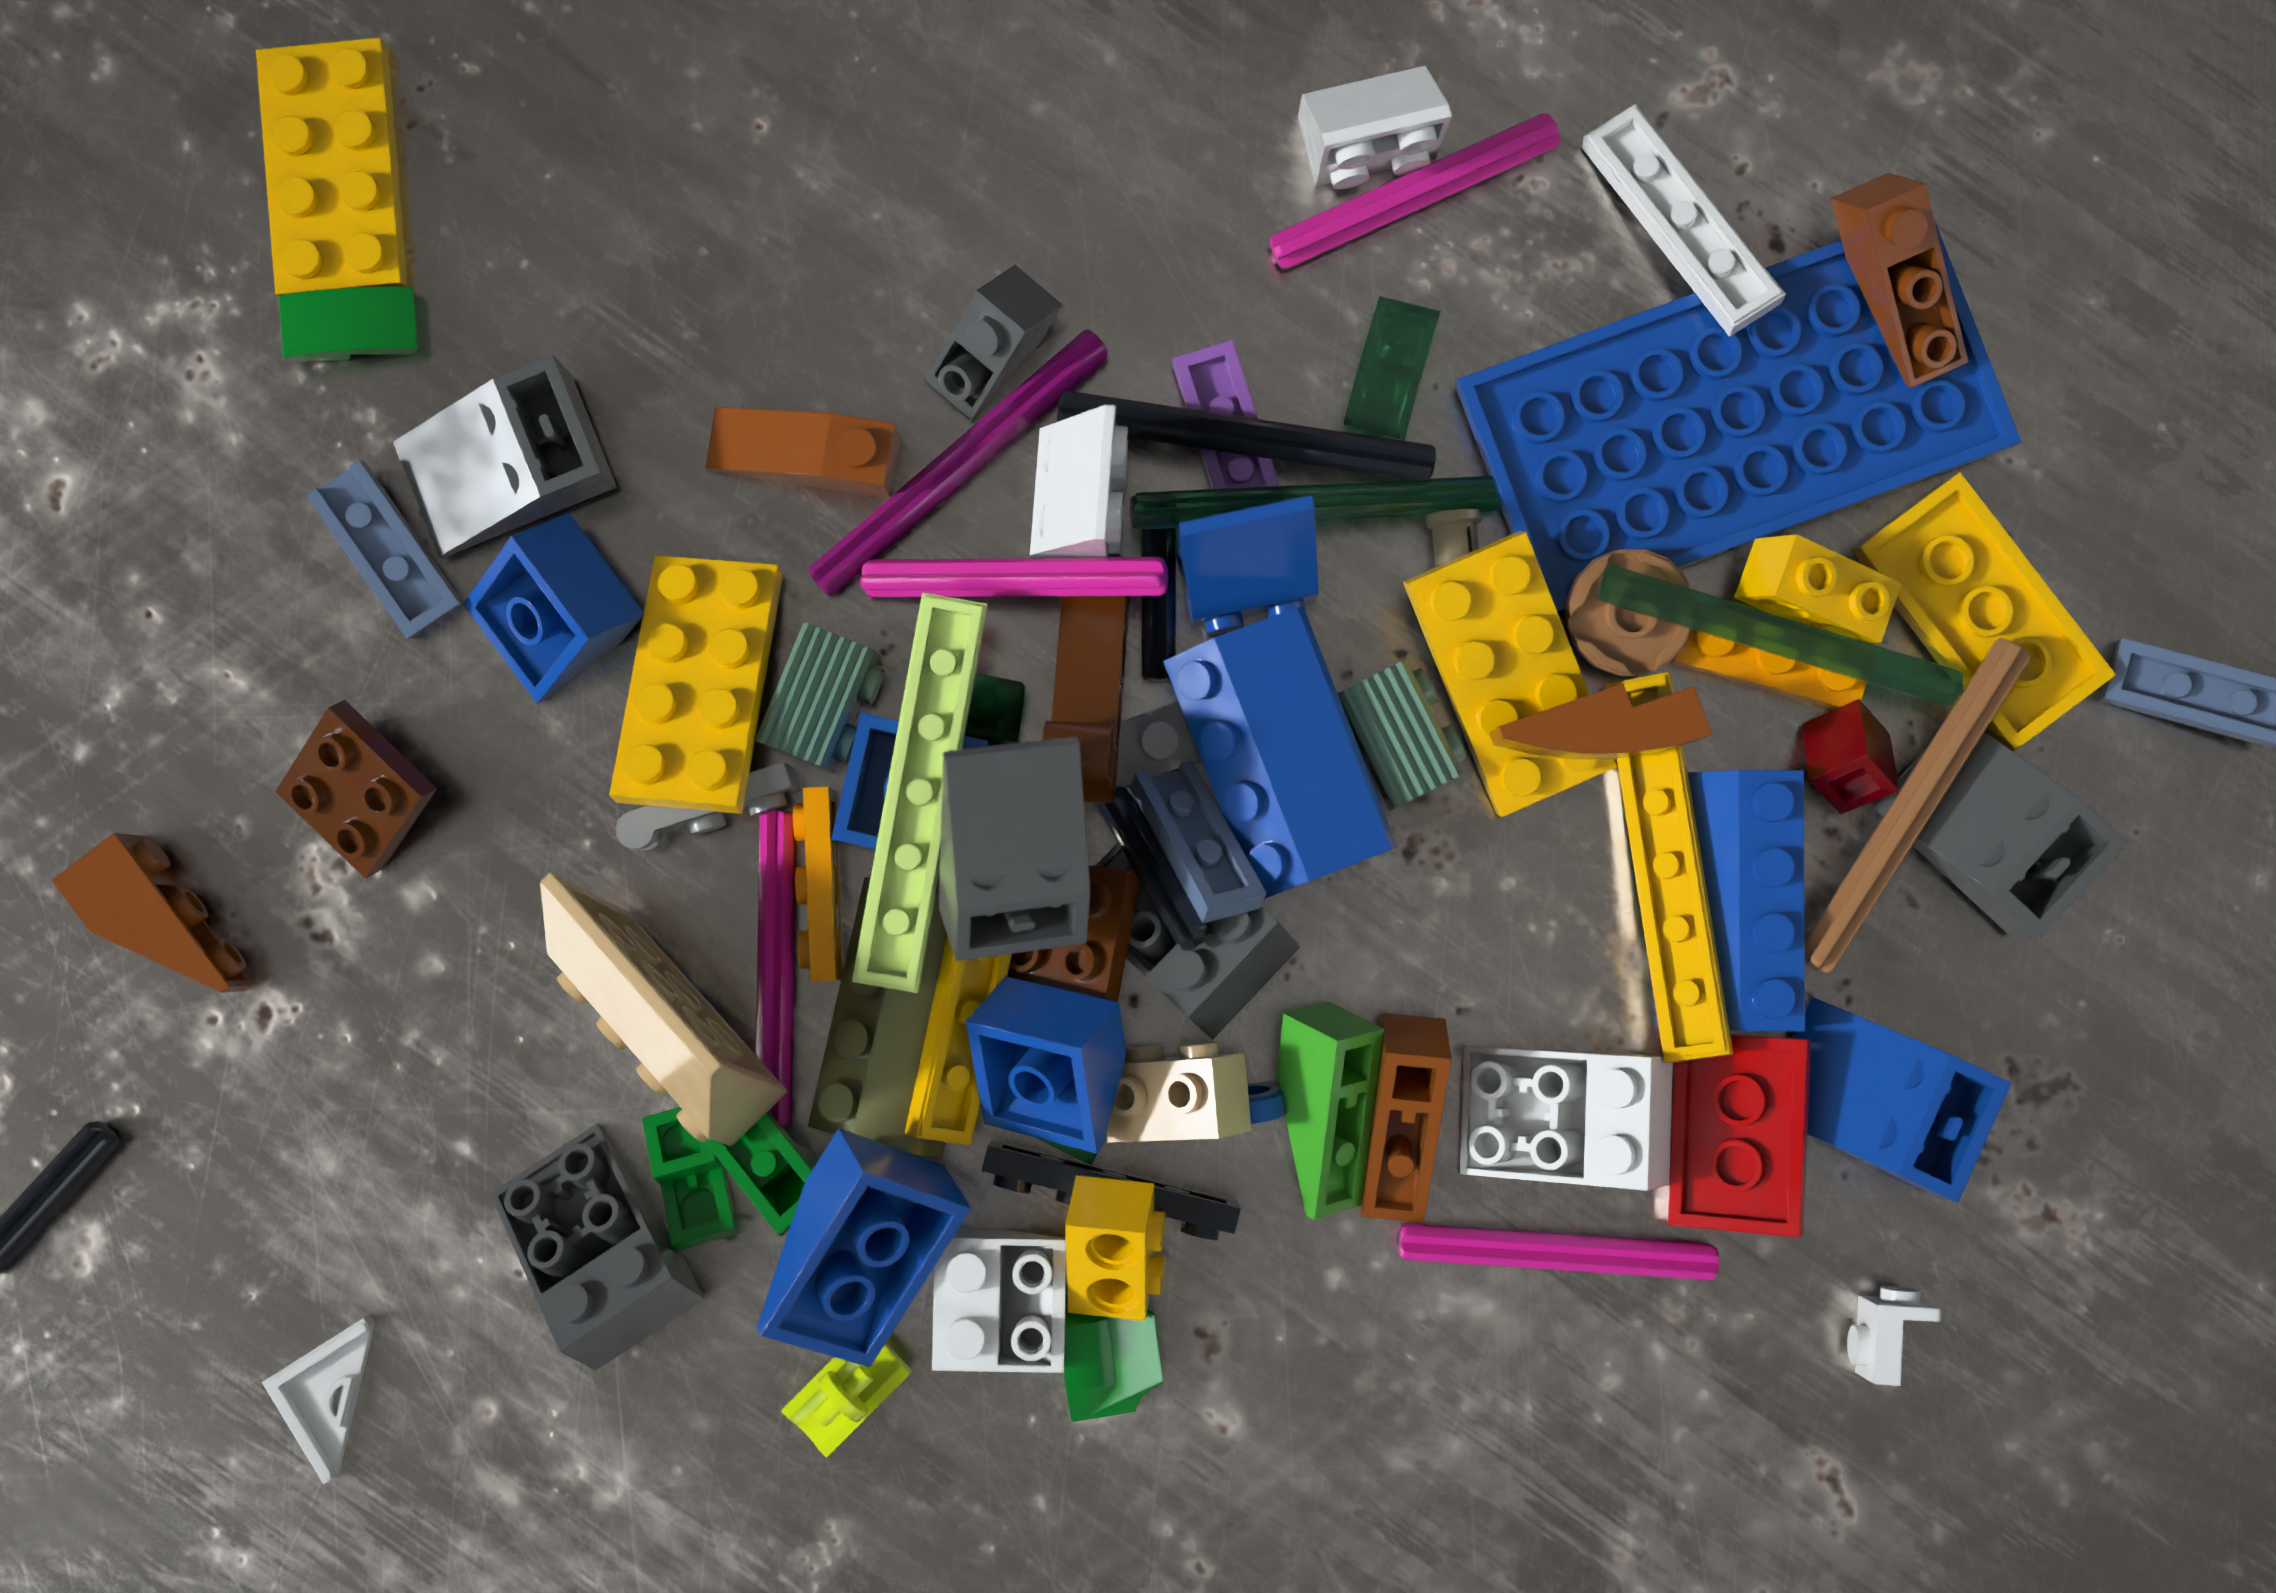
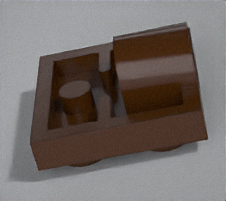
[275,700,437,879]
[1007,865,1140,1002]

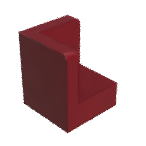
[1802,699,1899,815]

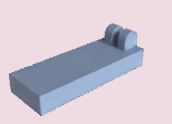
[306,460,463,639]
[2099,637,2276,748]
[1130,760,1266,923]

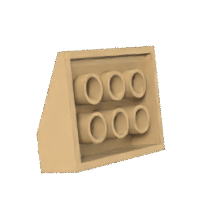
[540,872,788,1146]

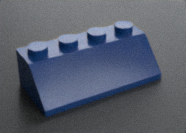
[1163,606,1398,899]
[1657,770,1805,1031]

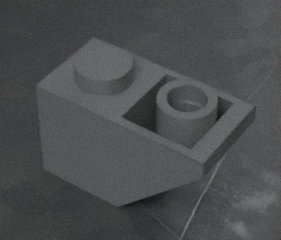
[925,265,1063,420]

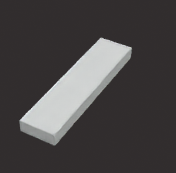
[1581,104,1786,337]

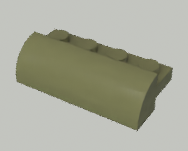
[808,877,947,1157]

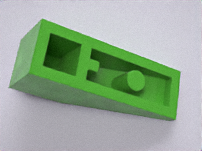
[1276,1002,1384,1220]

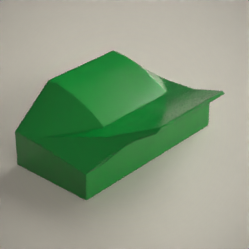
[1064,1287,1164,1422]

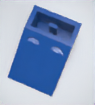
[1791,997,2011,1203]

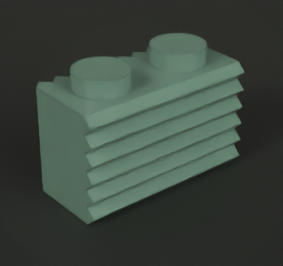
[755,622,885,773]
[1338,659,1466,811]

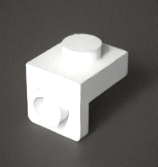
[1847,1286,1941,1386]

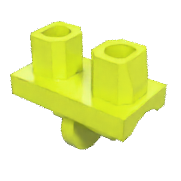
[781,1343,912,1458]

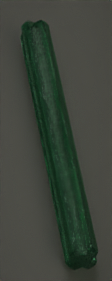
[1129,476,1502,530]
[1596,564,1964,707]

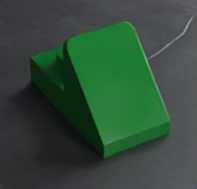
[705,1110,817,1236]

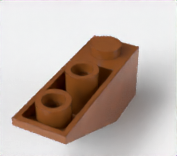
[1830,173,1968,388]
[51,833,253,993]

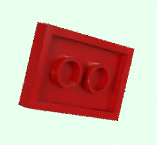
[1668,1034,1811,1238]

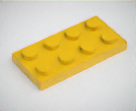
[256,38,408,297]
[1852,472,2116,751]
[1403,531,1617,818]
[609,555,783,814]

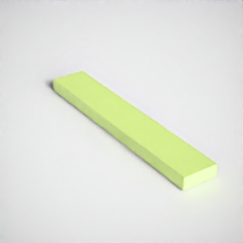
[852,592,988,993]

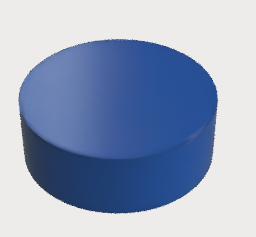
[1247,1083,1286,1124]

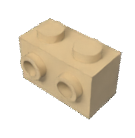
[1106,1042,1252,1143]

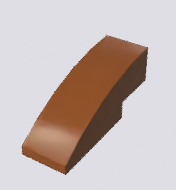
[1489,683,1712,759]

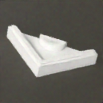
[262,1314,376,1485]

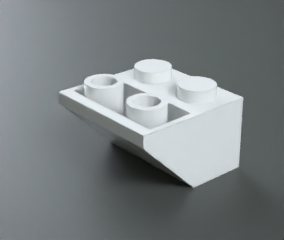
[1298,66,1452,189]
[932,1228,1066,1373]

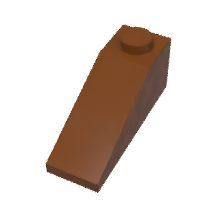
[705,407,902,499]
[1360,1013,1452,1223]

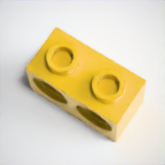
[1734,534,1902,644]
[1065,1175,1166,1321]

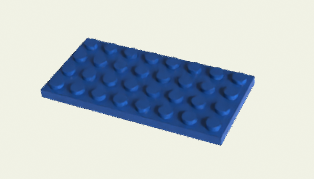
[1455,219,2022,613]

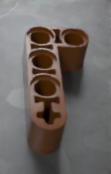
[1042,596,1130,804]

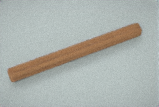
[1805,638,2030,974]

